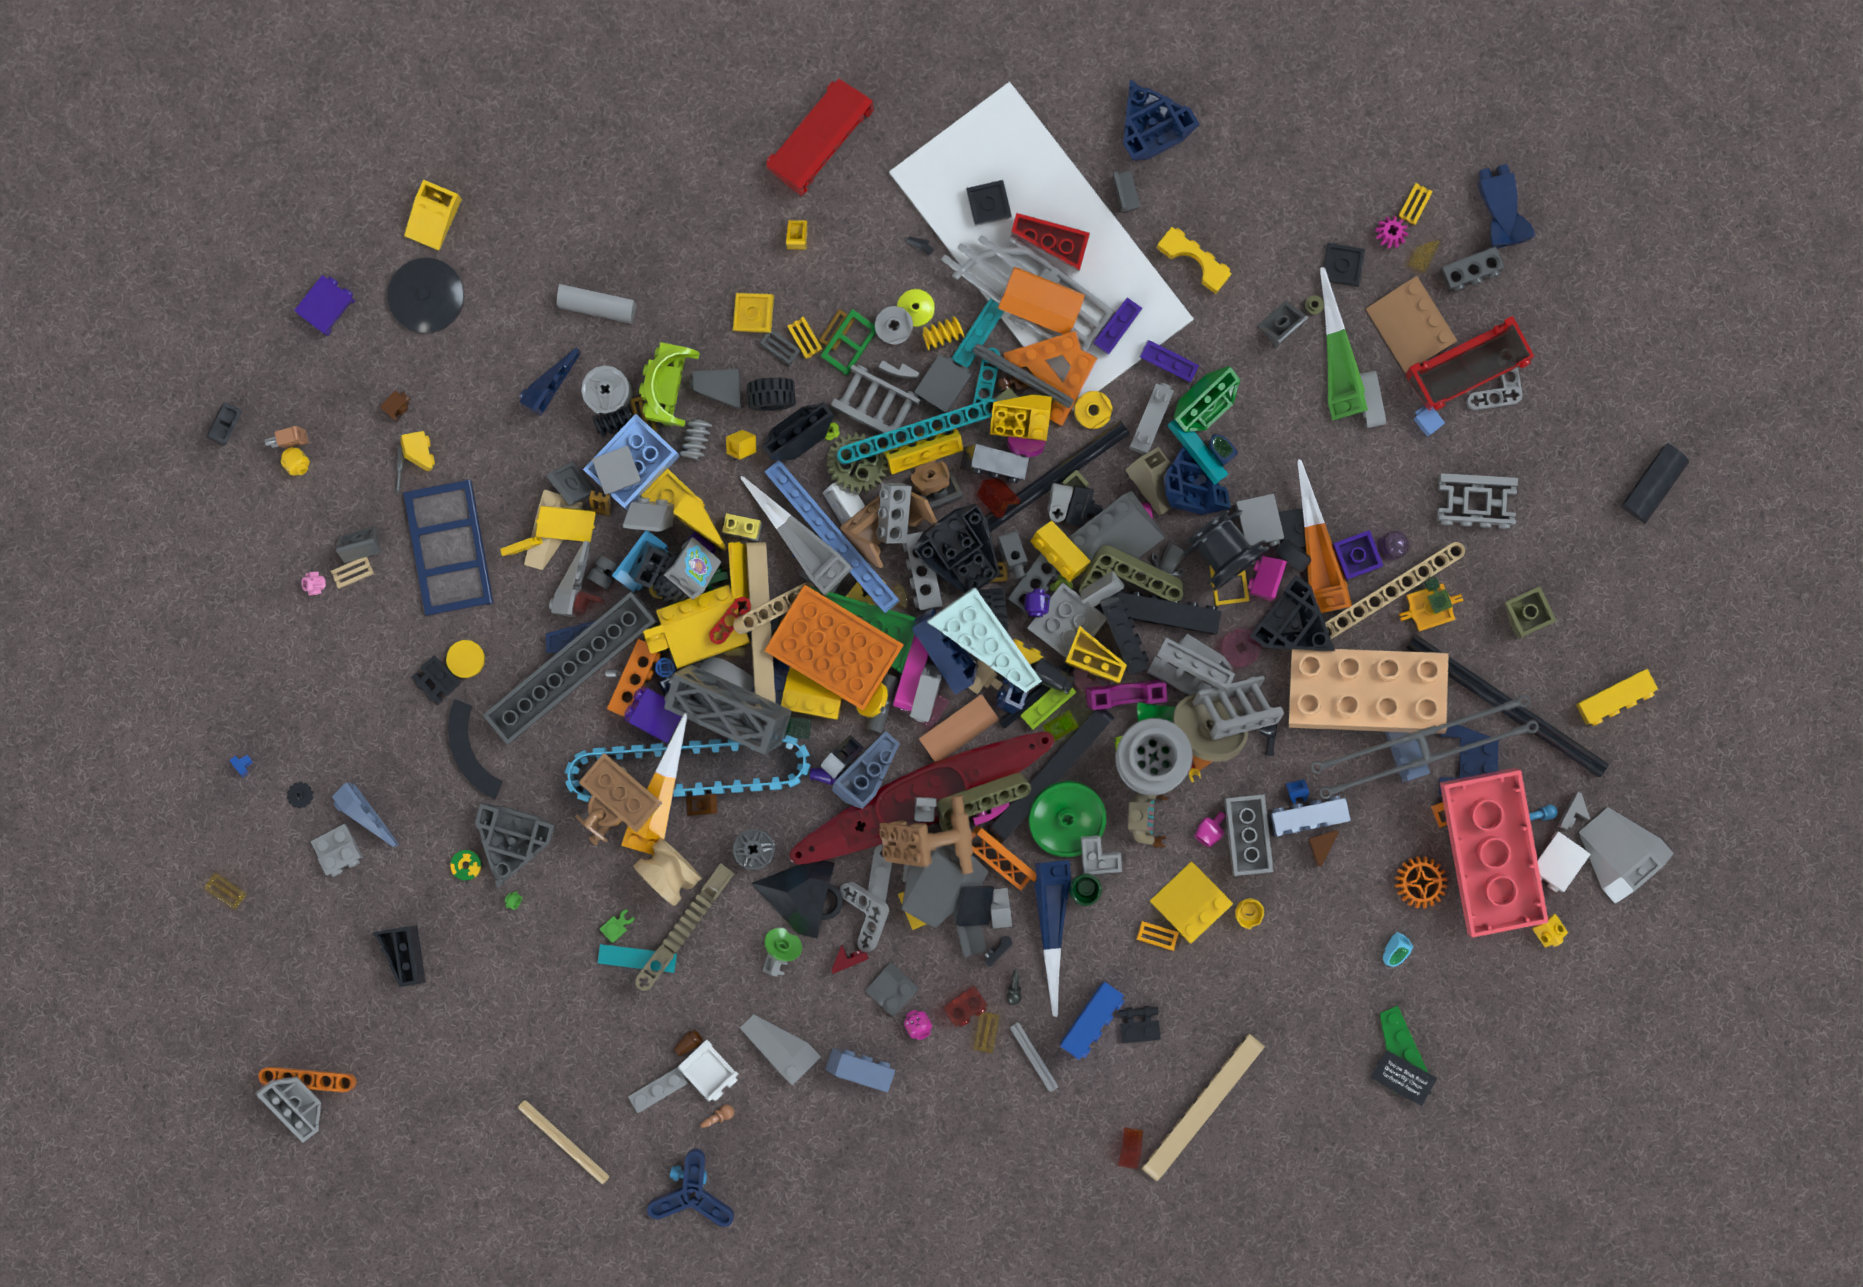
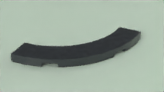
[448,699,503,799]

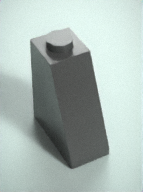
[690,369,742,410]

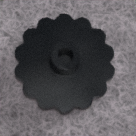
[287,782,314,809]

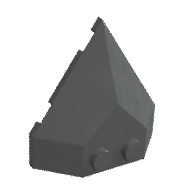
[475,803,555,888]

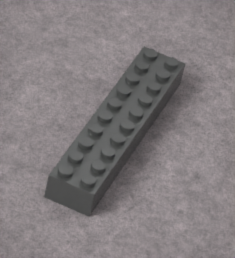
[483,592,658,745]

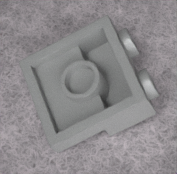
[311,824,363,877]

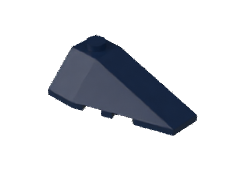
[519,348,581,416]

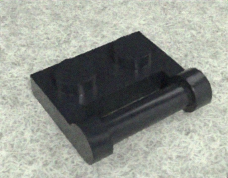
[984,936,1013,967]

